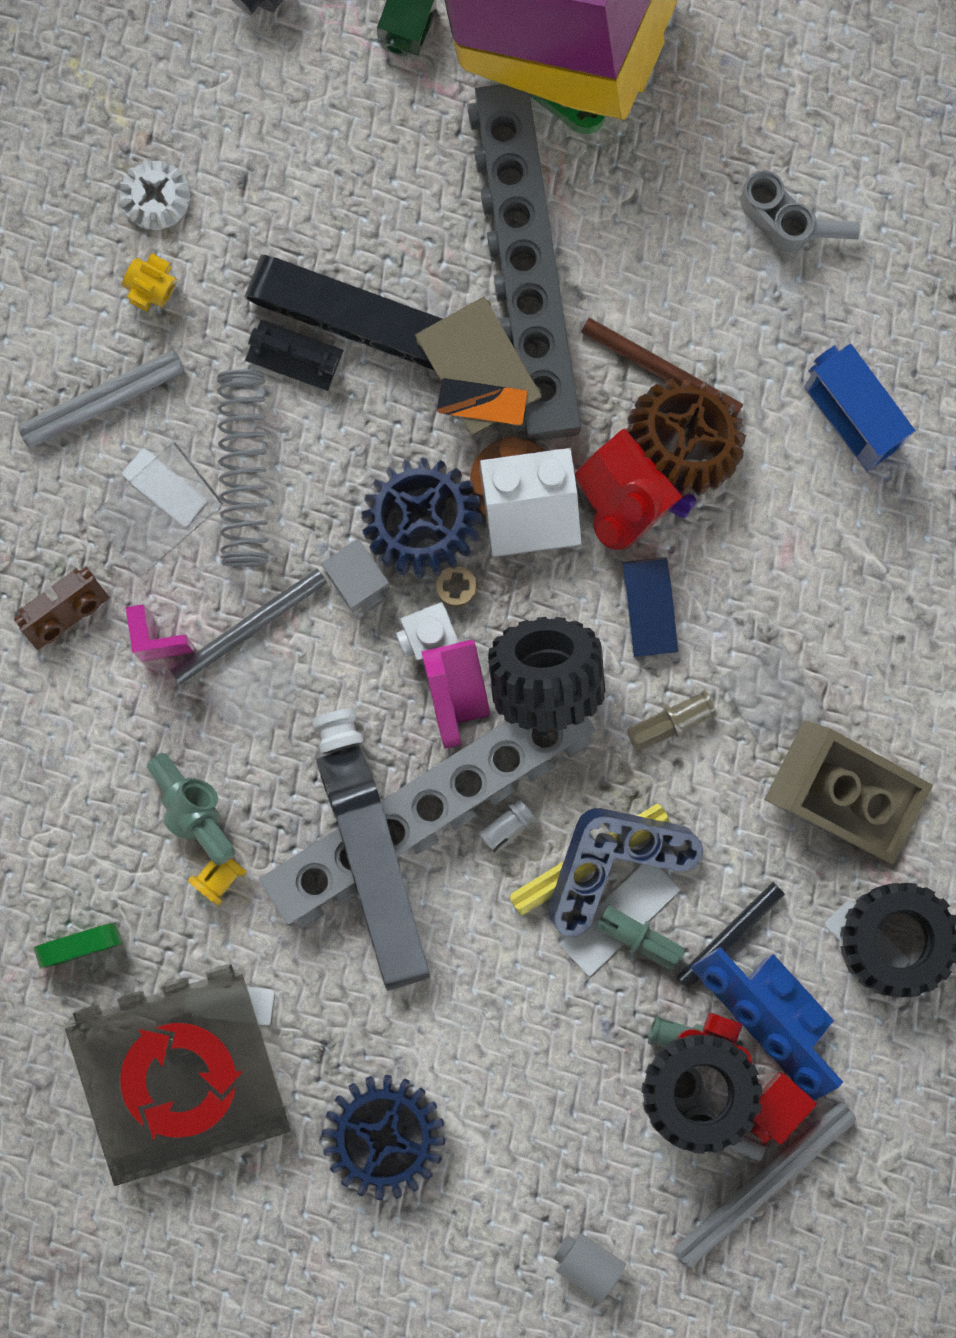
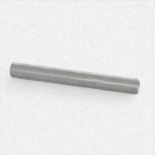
[674,1102,856,1267]

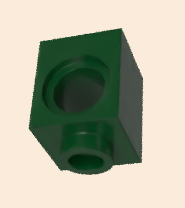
[377,0,437,56]

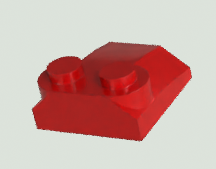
[574,428,682,551]

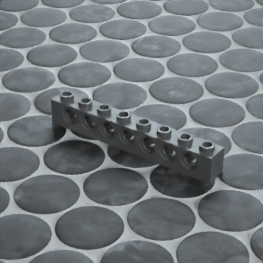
[467,84,581,442]

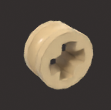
[436,566,477,608]

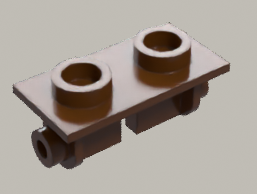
[14,566,110,650]

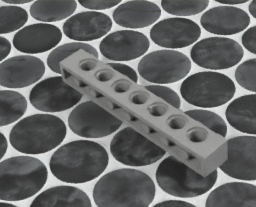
[259,716,595,928]

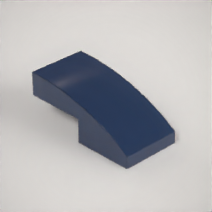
[622,557,678,657]

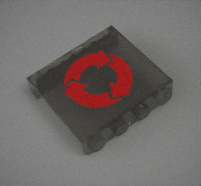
[65,964,292,1186]

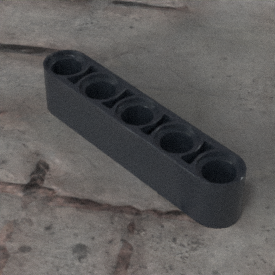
[244,255,443,370]

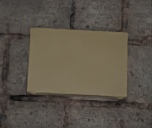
[415,296,542,436]

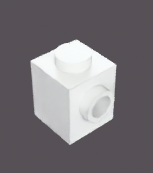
[396,602,459,666]

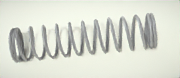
[217,369,269,567]

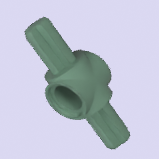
[147,753,235,865]

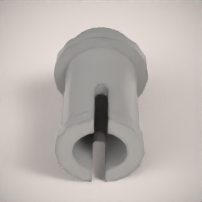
[478,799,537,855]

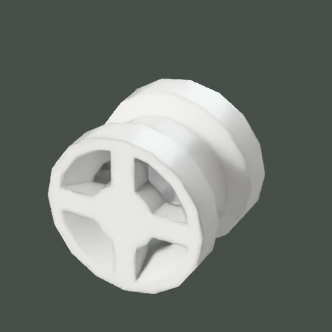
[311,708,364,755]

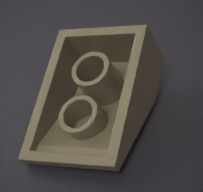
[764,720,933,865]

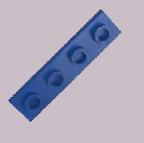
[691,947,843,1101]

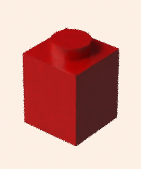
[750,1071,817,1145]

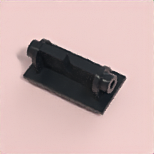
[245,320,344,391]

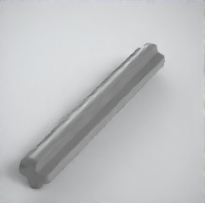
[18,350,184,447]

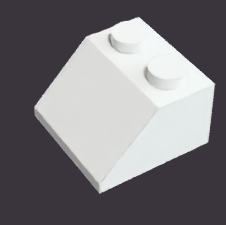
[479,448,582,558]

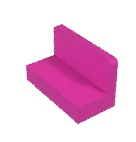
[125,604,195,662]
[421,640,490,749]

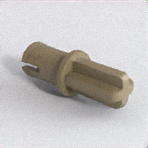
[627,690,717,751]

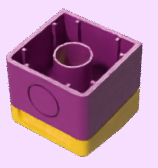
[444,0,678,120]

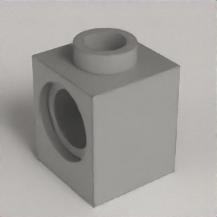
[321,538,390,613]

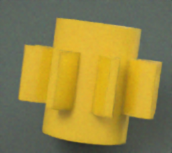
[122,253,177,312]

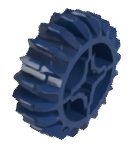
[361,457,483,579]
[322,1075,446,1200]

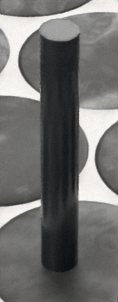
[676,882,785,990]

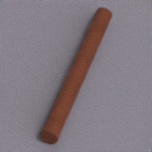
[581,317,744,417]

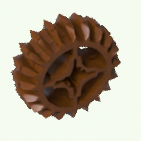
[626,377,746,497]

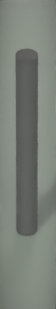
[170,568,327,685]

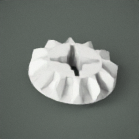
[120,159,190,230]

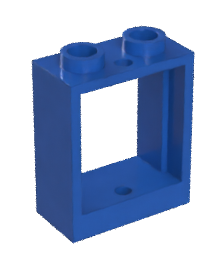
[804,343,916,472]

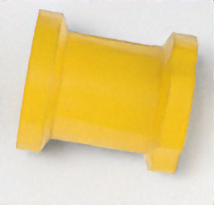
[187,858,248,907]

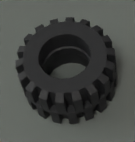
[488,617,606,731]
[840,882,956,997]
[641,1035,763,1154]

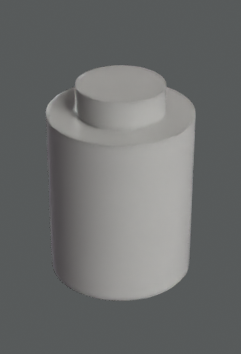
[552,1232,626,1302]

